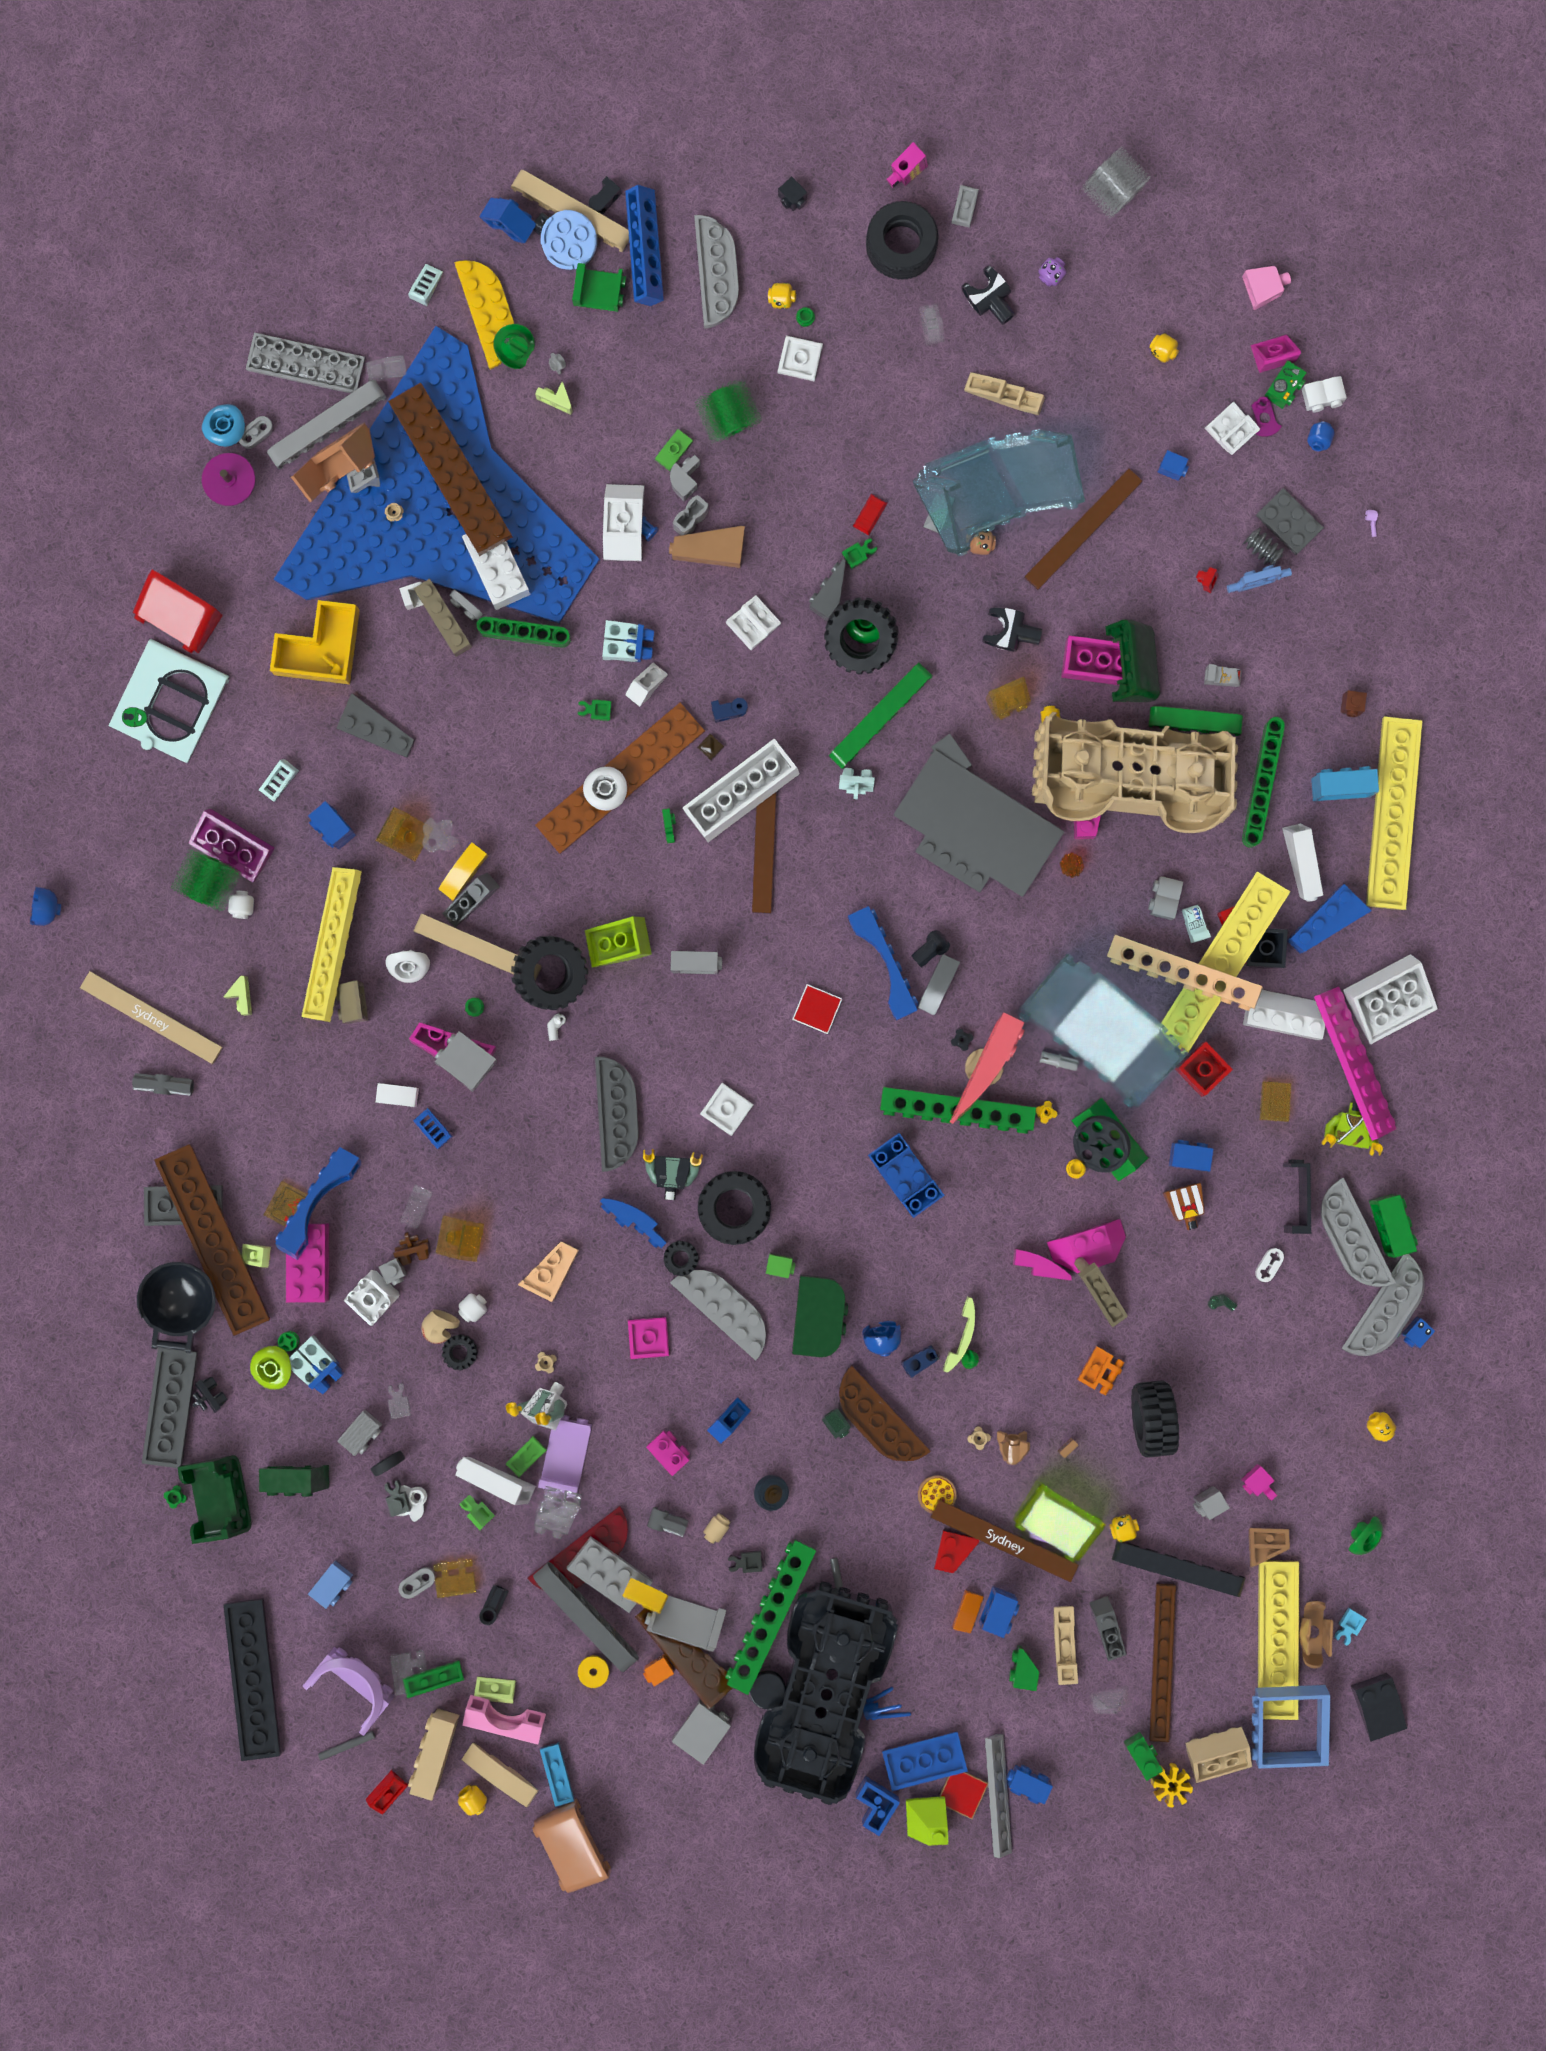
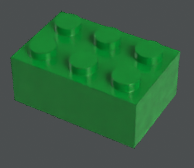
[1369,1194,1418,1258]

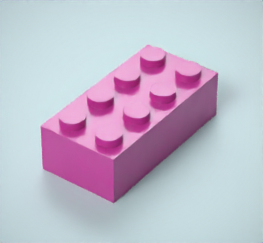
[1061,636,1123,685]
[286,1224,329,1303]

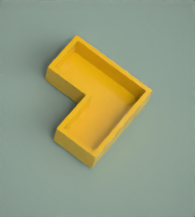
[270,600,360,684]

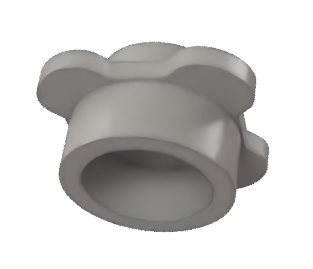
[549,353,566,374]

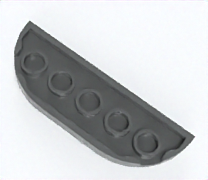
[595,1057,639,1172]

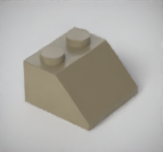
[336,980,368,1024]

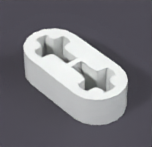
[1255,1248,1284,1282]

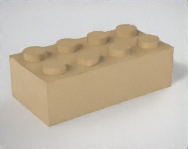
[408,1708,460,1801]

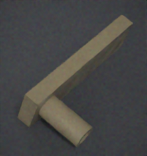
[1074,1257,1128,1327]

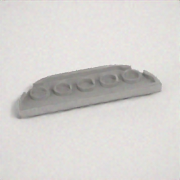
[694,215,739,329]
[1321,1178,1396,1287]
[1342,1254,1425,1356]
[670,1270,766,1361]

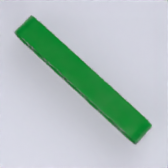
[829,663,933,769]
[1242,717,1285,848]

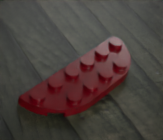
[527,1506,628,1591]

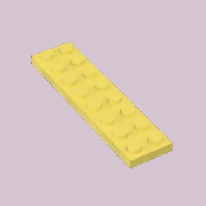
[302,867,362,1022]
[1258,1560,1299,1720]

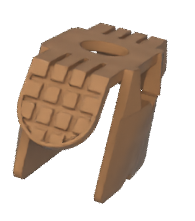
[1299,1601,1333,1668]

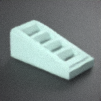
[408,264,443,306]
[259,759,299,802]

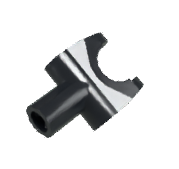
[961,266,1015,325]
[982,608,1042,652]

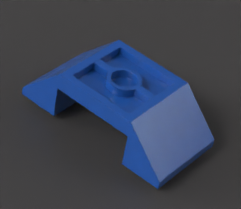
[868,1133,945,1218]

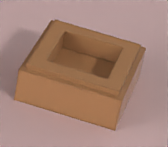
[1058,1438,1078,1458]

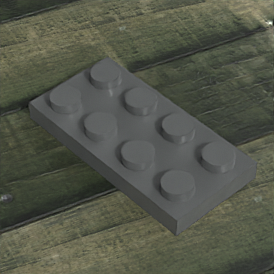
[144,1185,223,1226]

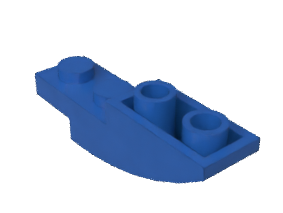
[600,1198,667,1248]

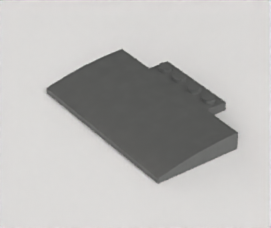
[894,750,1064,897]

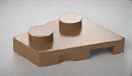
[1249,1528,1290,1567]

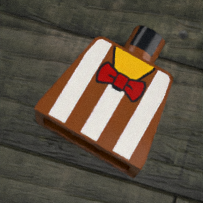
[1163,1183,1204,1230]

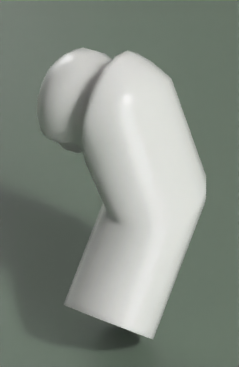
[547,1014,566,1041]

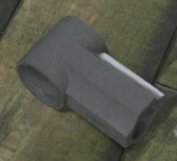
[647,1507,688,1537]

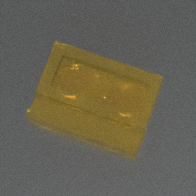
[1260,1081,1291,1122]

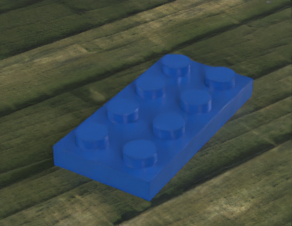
[882,1731,968,1791]

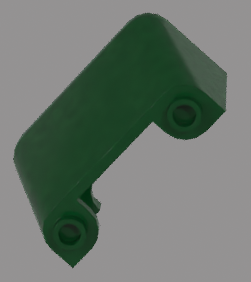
[1105,619,1160,703]
[177,1455,252,1544]

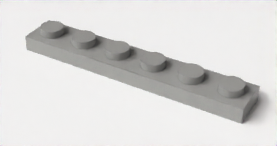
[985,1734,1012,1858]

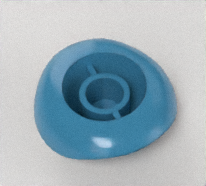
[202,404,245,447]

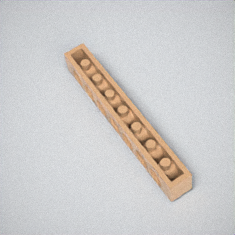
[1107,935,1263,1011]

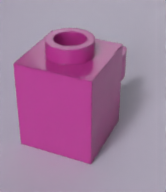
[1241,1464,1277,1501]

